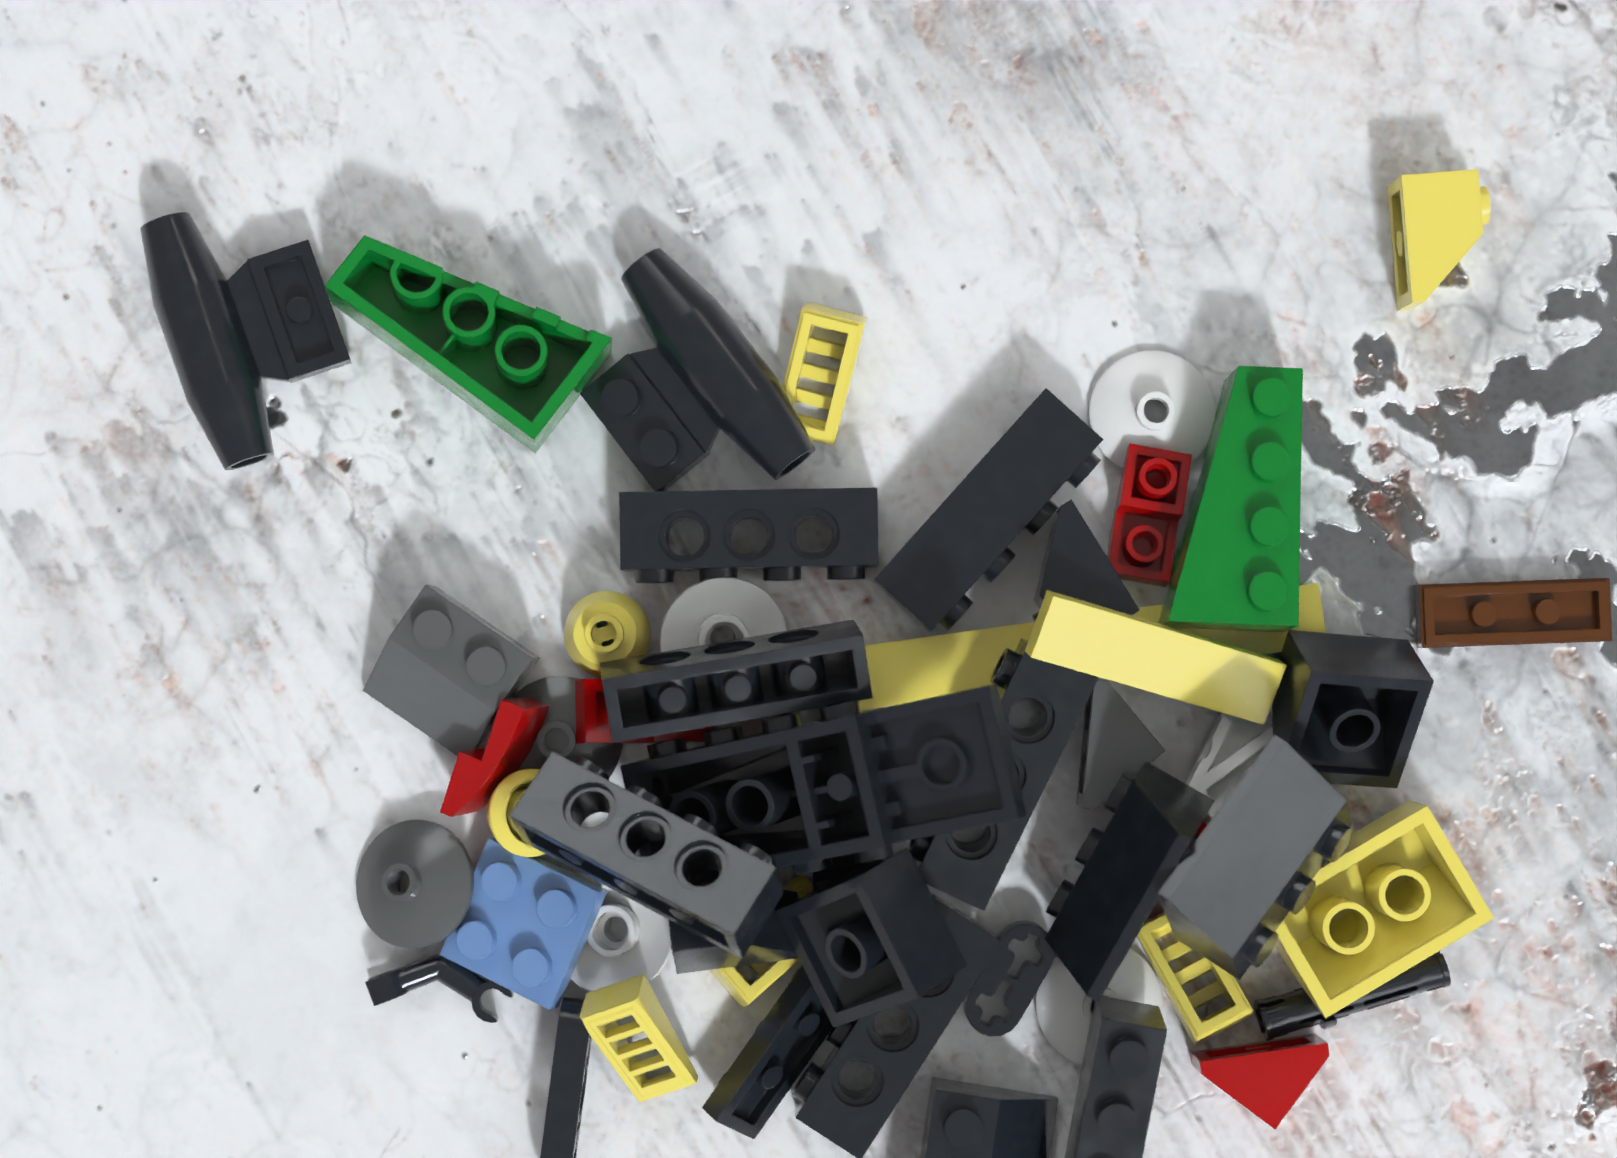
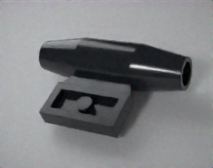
[140,212,351,470]
[580,248,815,491]

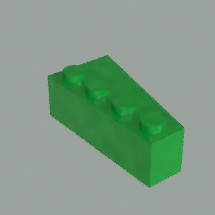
[324,235,612,454]
[1158,366,1303,632]

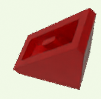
[1190,1034,1330,1129]

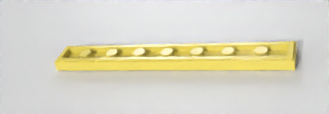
[825,583,1326,710]

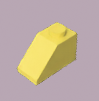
[1387,169,1491,311]

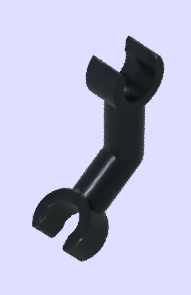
[365,954,514,1023]

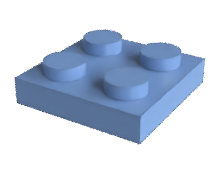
[439,837,608,1010]

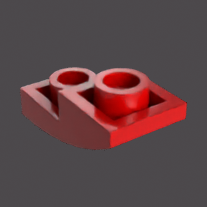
[1107,443,1192,587]

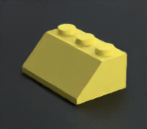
[1275,800,1494,1018]

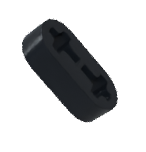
[963,921,1055,1037]

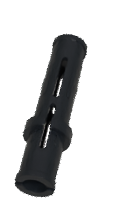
[1253,951,1451,1041]

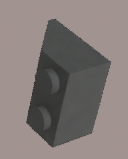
[363,584,540,756]

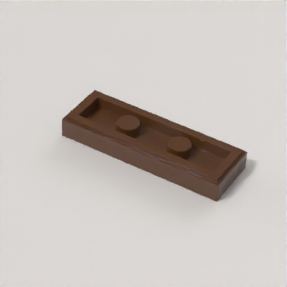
[1414,578,1612,648]

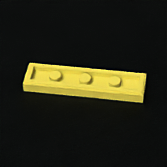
[1025,590,1287,725]

